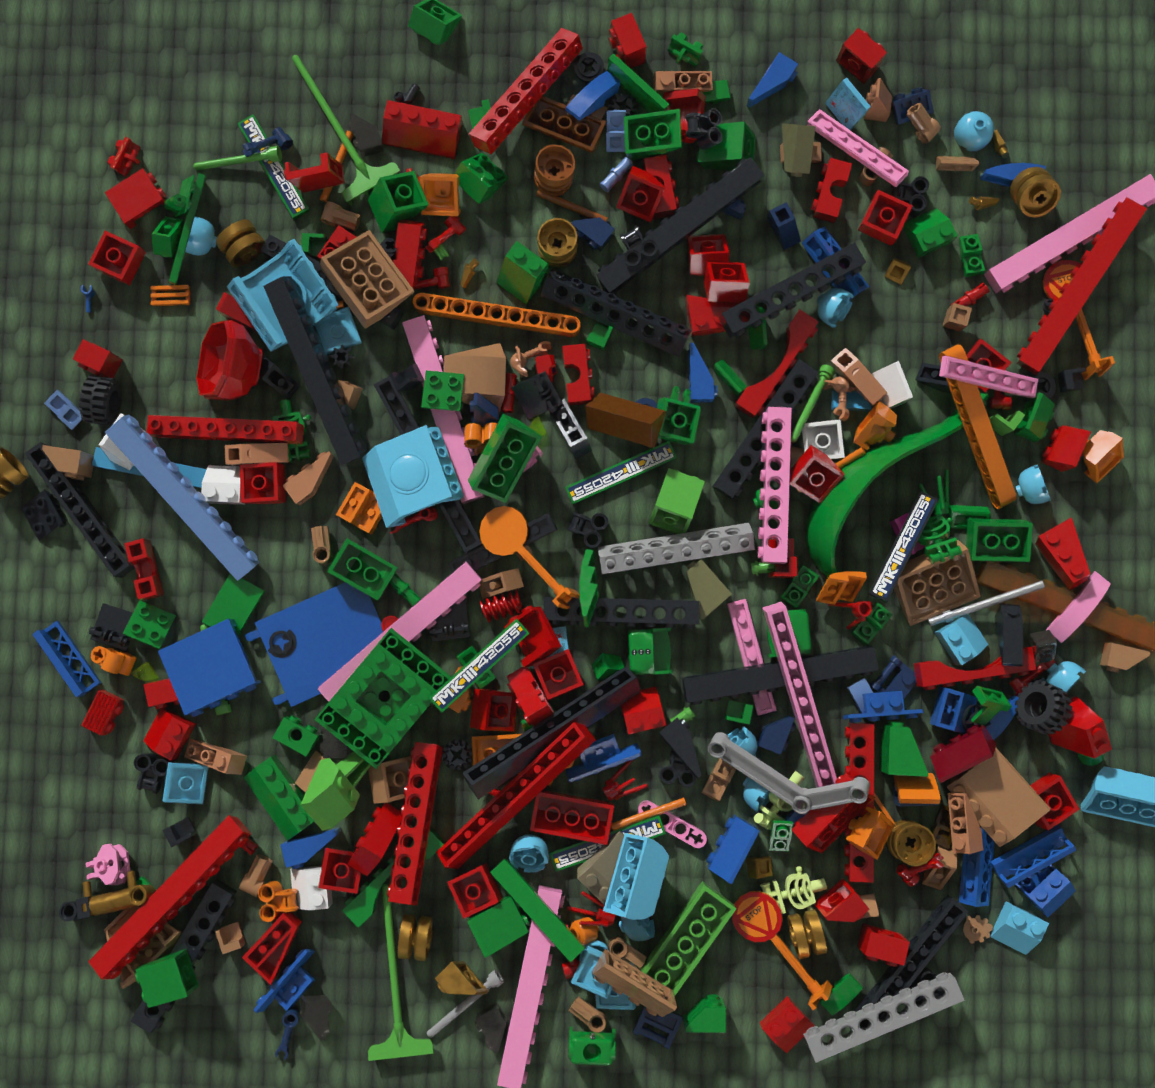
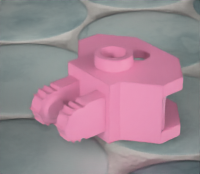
[86,844,130,885]

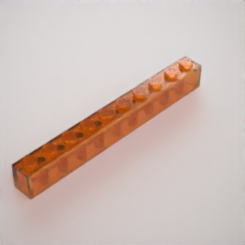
[976,561,1155,652]

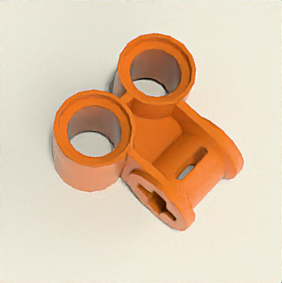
[464,423,497,456]
[91,646,137,676]
[258,881,299,922]

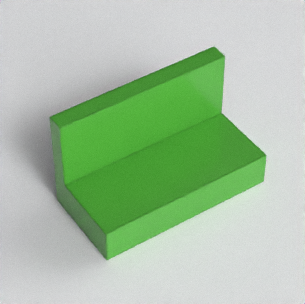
[989,411,1025,436]

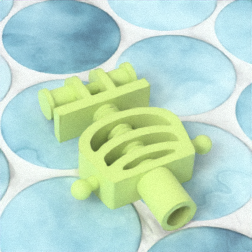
[754,771,805,830]
[760,866,827,914]

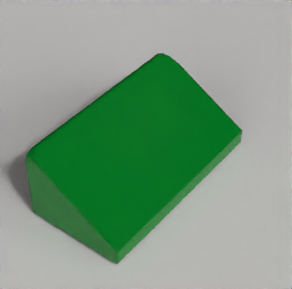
[749,307,768,350]
[713,360,747,396]
[949,505,991,529]

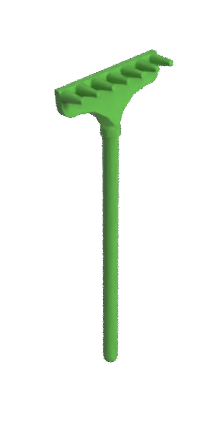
[292,55,401,206]
[368,883,434,1061]

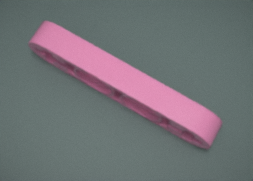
[638,800,707,848]

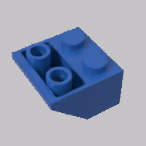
[930,687,977,734]
[1015,857,1076,918]

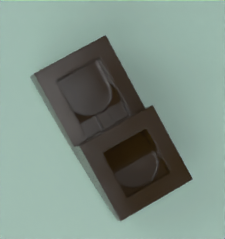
[932,804,952,849]

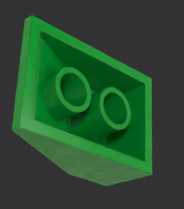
[624,109,682,161]
[327,538,398,601]

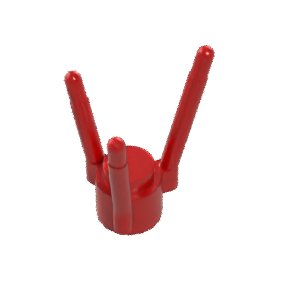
[828,600,872,629]
[602,760,647,801]
[566,891,615,927]

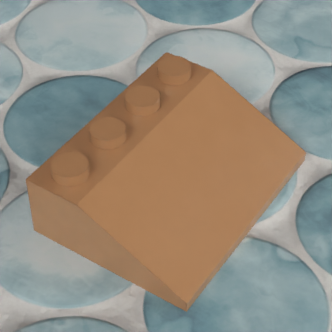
[320,230,414,329]
[894,540,981,626]
[947,748,1051,847]
[593,949,677,1017]

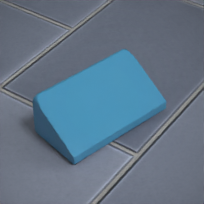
[831,390,872,412]

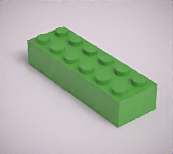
[639,881,736,996]

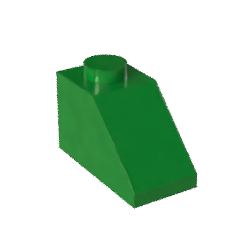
[152,216,184,257]

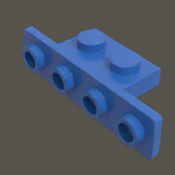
[843,691,923,723]
[566,734,642,782]
[254,949,315,1013]

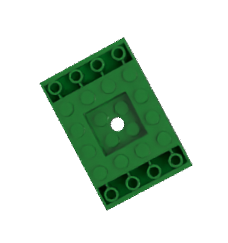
[314,628,452,769]

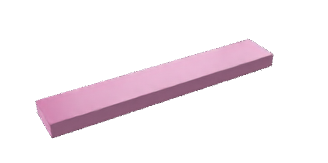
[807,109,909,187]
[939,356,1038,398]
[727,599,777,716]

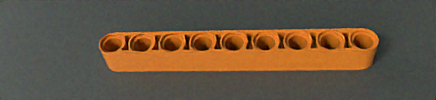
[413,293,580,337]
[939,344,1017,509]

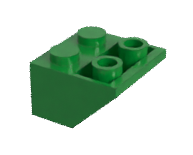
[455,153,509,204]

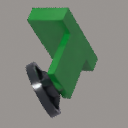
[962,686,1012,731]

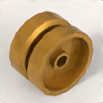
[1010,167,1061,218]
[216,219,265,267]
[787,909,827,960]
[398,914,432,961]

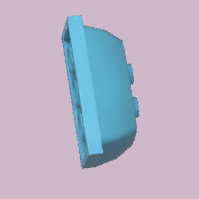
[1081,767,1155,827]
[603,833,669,920]

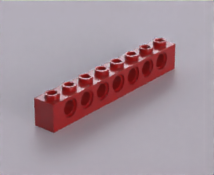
[469,28,583,155]
[147,415,304,444]
[844,722,874,883]
[387,742,443,905]

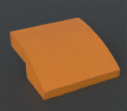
[336,482,382,535]
[816,571,867,605]
[893,773,941,804]

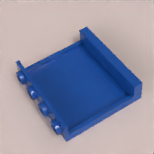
[158,619,261,717]

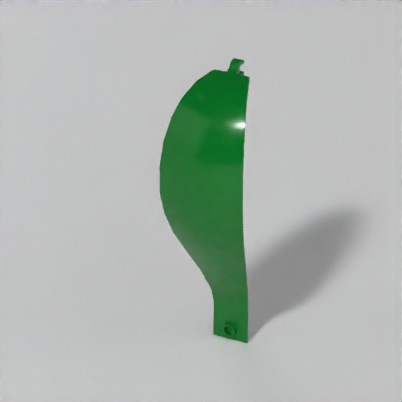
[805,393,989,581]

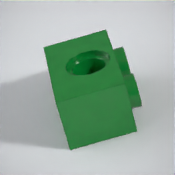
[273,715,321,757]

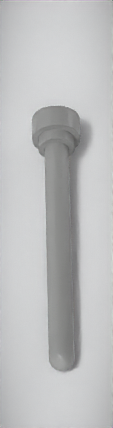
[427,969,504,1038]

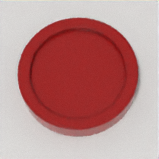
[381,616,398,632]

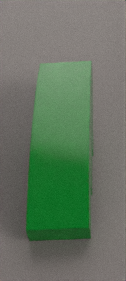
[579,549,599,627]

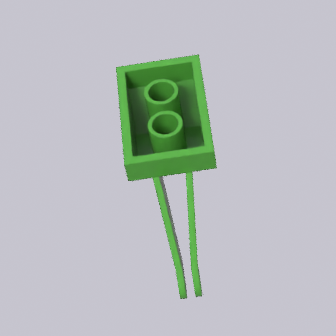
[300,752,371,831]

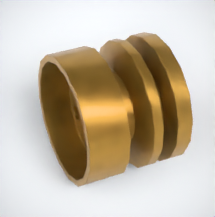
[537,218,577,268]
[0,447,29,498]
[886,819,936,866]

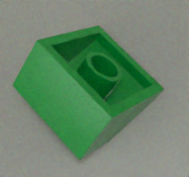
[408,0,462,45]
[903,208,958,258]
[1014,392,1055,442]
[683,994,726,1033]

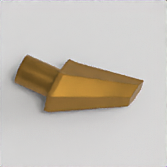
[993,130,1009,158]
[969,196,999,210]
[461,258,479,289]

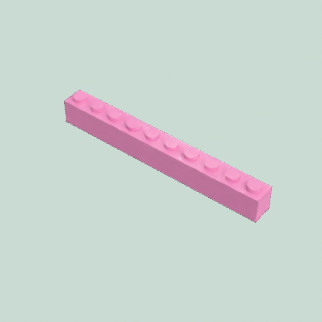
[984,174,1155,294]
[402,315,485,504]
[318,561,481,702]
[763,602,837,788]
[497,885,565,1088]

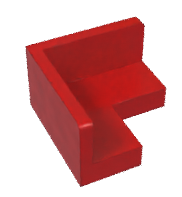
[768,538,797,578]

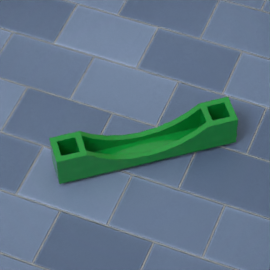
[342,826,445,928]

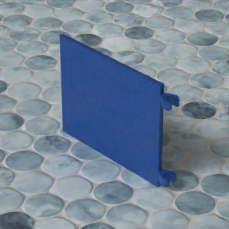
[245,582,383,707]

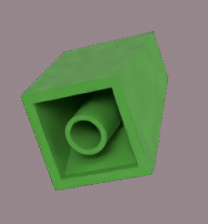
[648,468,705,534]

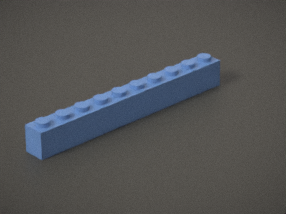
[105,414,259,581]

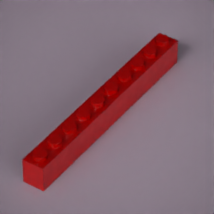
[1016,197,1147,375]
[436,722,595,869]
[88,815,252,979]

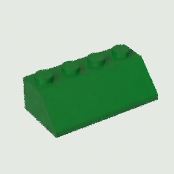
[468,414,542,503]
[243,755,314,841]

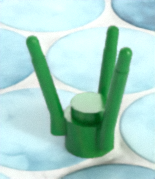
[919,469,950,516]

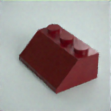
[930,724,997,783]

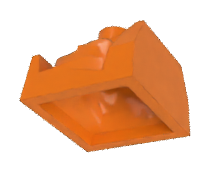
[420,173,461,216]
[854,401,897,450]
[1082,431,1124,483]
[846,807,895,860]

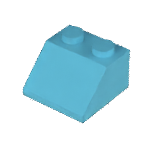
[934,614,988,665]
[990,901,1049,955]

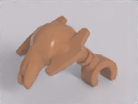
[510,341,551,378]
[823,376,855,421]

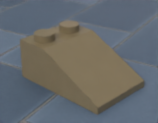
[577,831,624,905]

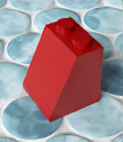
[1048,696,1112,759]

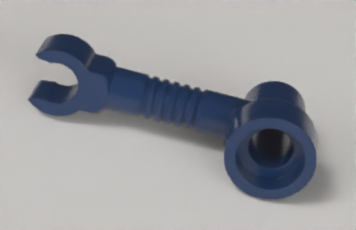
[242,127,293,157]
[275,1007,300,1060]

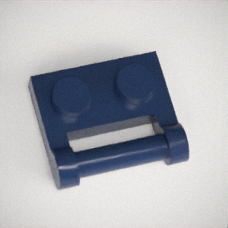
[869,655,916,699]
[632,1006,683,1049]

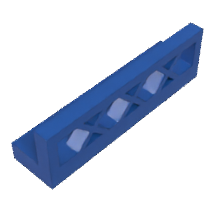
[802,227,869,301]
[32,621,102,697]
[990,824,1076,888]
[959,826,995,907]

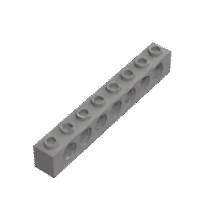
[598,523,755,574]
[803,972,965,1063]

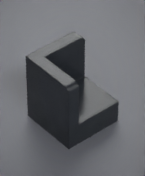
[390,364,424,391]
[1057,367,1087,393]
[162,817,197,848]

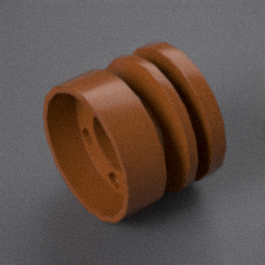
[534,144,575,196]

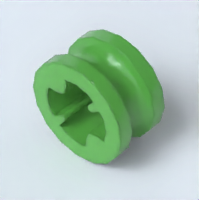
[434,244,449,261]

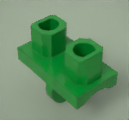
[667,32,703,67]

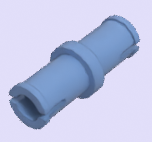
[600,157,633,193]

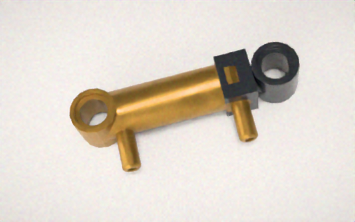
[59,871,156,921]

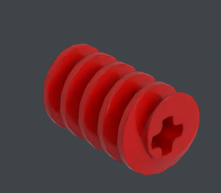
[480,589,522,623]

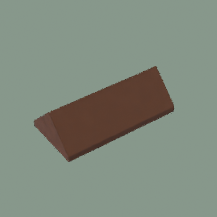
[522,96,606,153]
[585,393,667,448]

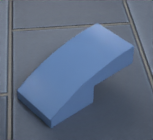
[606,110,626,152]
[44,390,83,430]
[847,678,873,721]

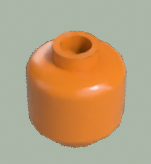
[570,917,599,945]

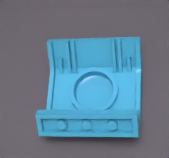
[227,239,338,352]
[362,425,464,528]

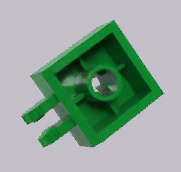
[657,386,701,445]

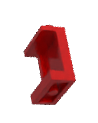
[663,88,706,143]
[284,152,345,193]
[104,168,167,229]
[504,605,562,667]

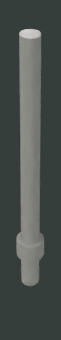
[928,581,1045,626]

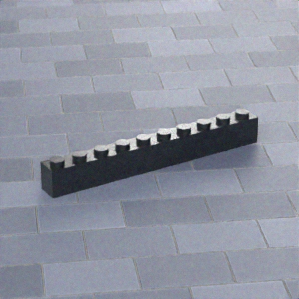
[596,157,765,294]
[263,276,368,465]
[373,376,483,554]
[681,645,878,705]
[462,666,641,800]

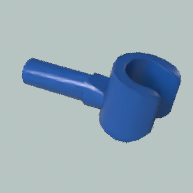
[81,285,96,313]

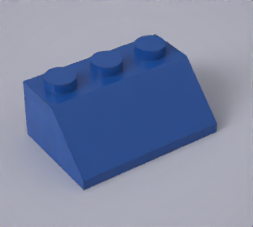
[706,814,759,884]

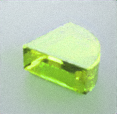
[529,417,547,436]
[131,662,159,681]

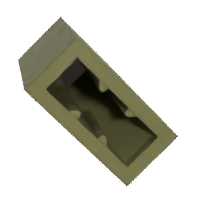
[782,124,816,177]
[686,559,732,620]

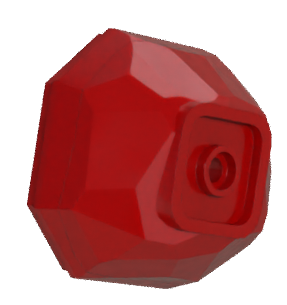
[196,320,263,401]

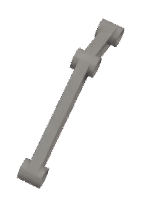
[708,732,870,814]

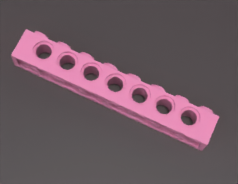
[758,407,792,564]

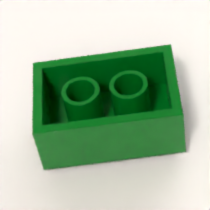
[966,519,1033,562]

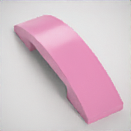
[1046,571,1111,643]

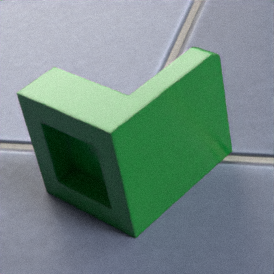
[301,233,328,258]
[587,323,613,351]
[592,653,624,681]
[725,700,753,724]

